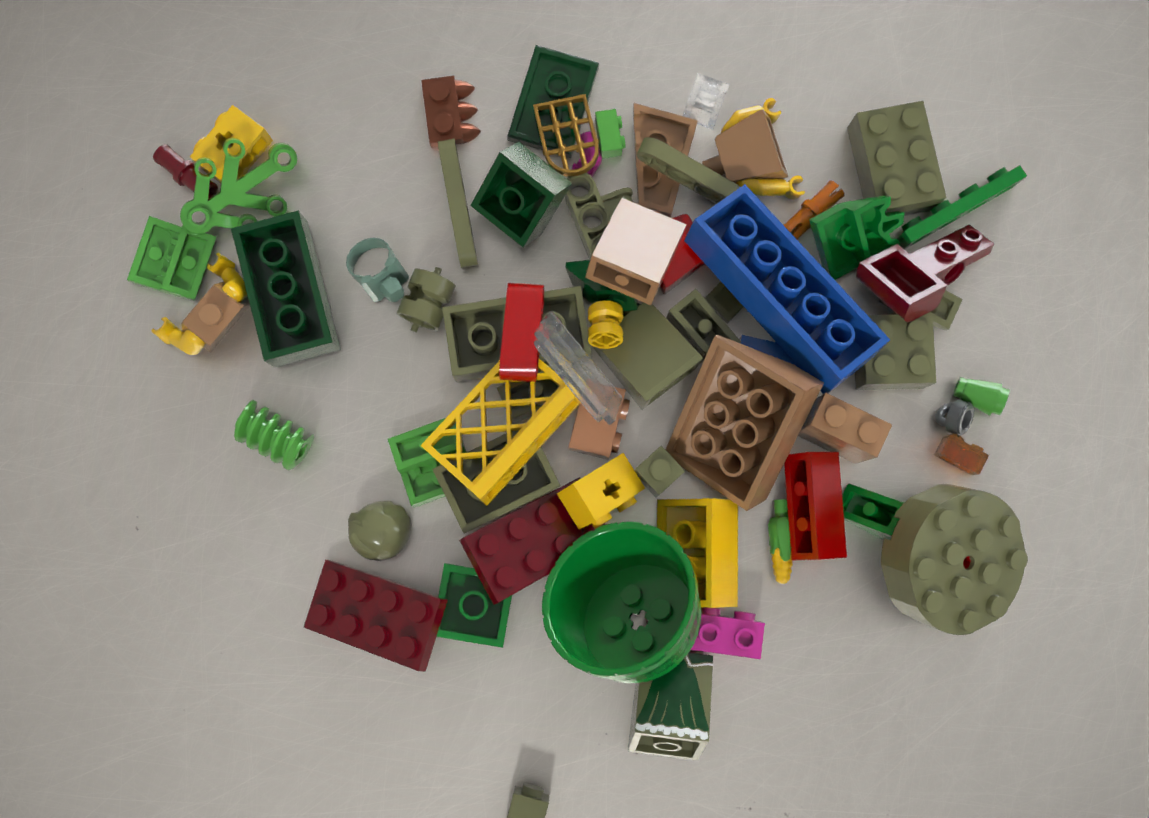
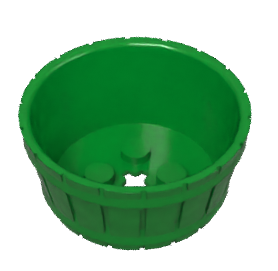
[542,521,702,683]

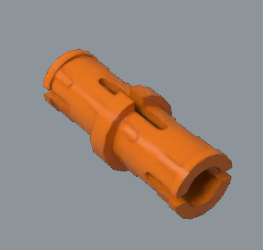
[783,180,845,240]

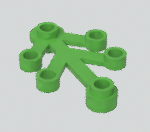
[180,138,297,234]

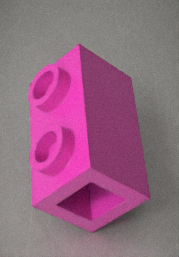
[691,607,765,659]

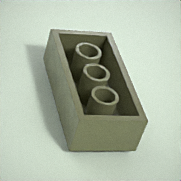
[442,286,592,382]

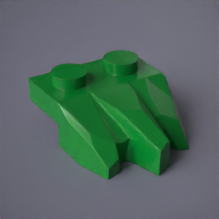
[809,196,905,280]

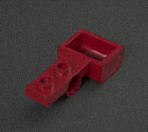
[856,224,994,322]

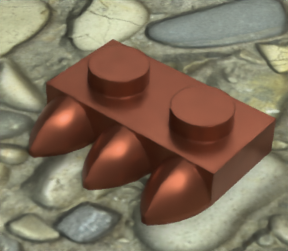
[421,75,481,148]

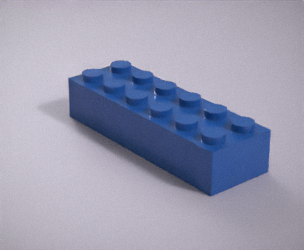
[684,184,890,394]

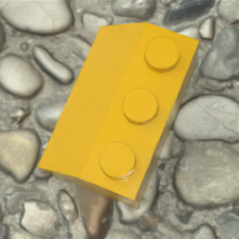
[657,498,738,608]

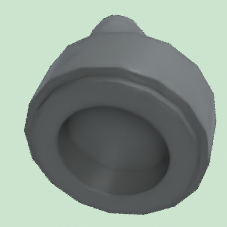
[935,399,974,436]

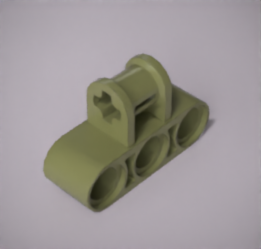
[565,173,633,260]

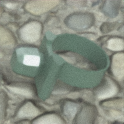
[346,237,409,302]

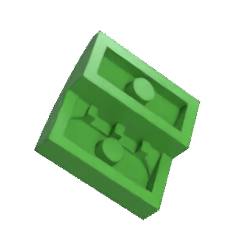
[127,216,217,301]
[388,418,467,508]

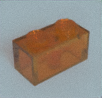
[934,434,989,476]

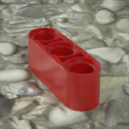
[499,283,544,382]

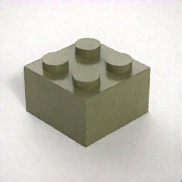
[855,314,936,390]

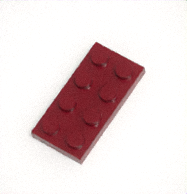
[459,477,606,605]
[303,559,448,672]

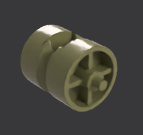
[396,267,456,333]

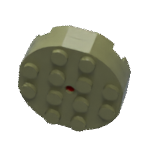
[881,484,1028,635]

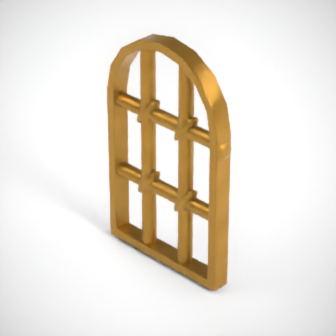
[533,94,599,176]

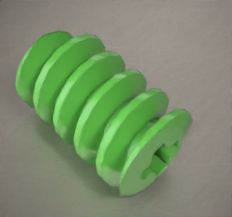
[234,400,314,470]

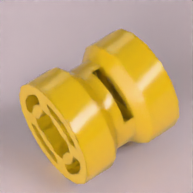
[588,300,623,349]

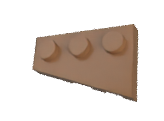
[633,103,698,218]

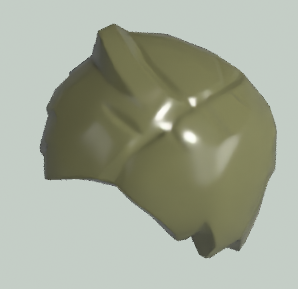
[348,501,411,561]

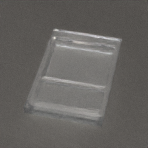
[534,311,623,425]

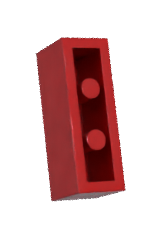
[784,452,847,560]

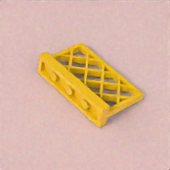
[420,359,583,506]

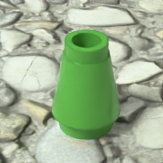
[953,377,1010,416]

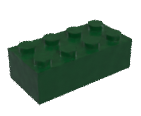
[231,210,341,368]

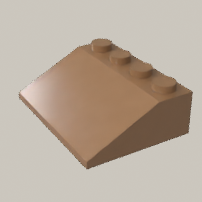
[665,335,824,511]

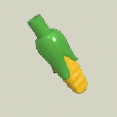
[768,499,793,584]

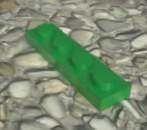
[896,165,1027,250]

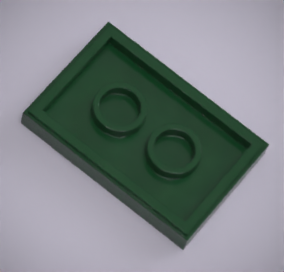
[507,45,599,158]

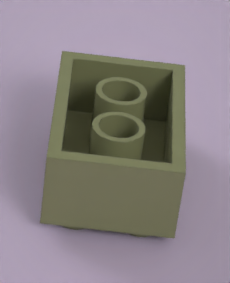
[847,101,947,216]
[432,430,561,534]

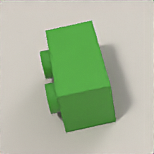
[595,109,626,159]

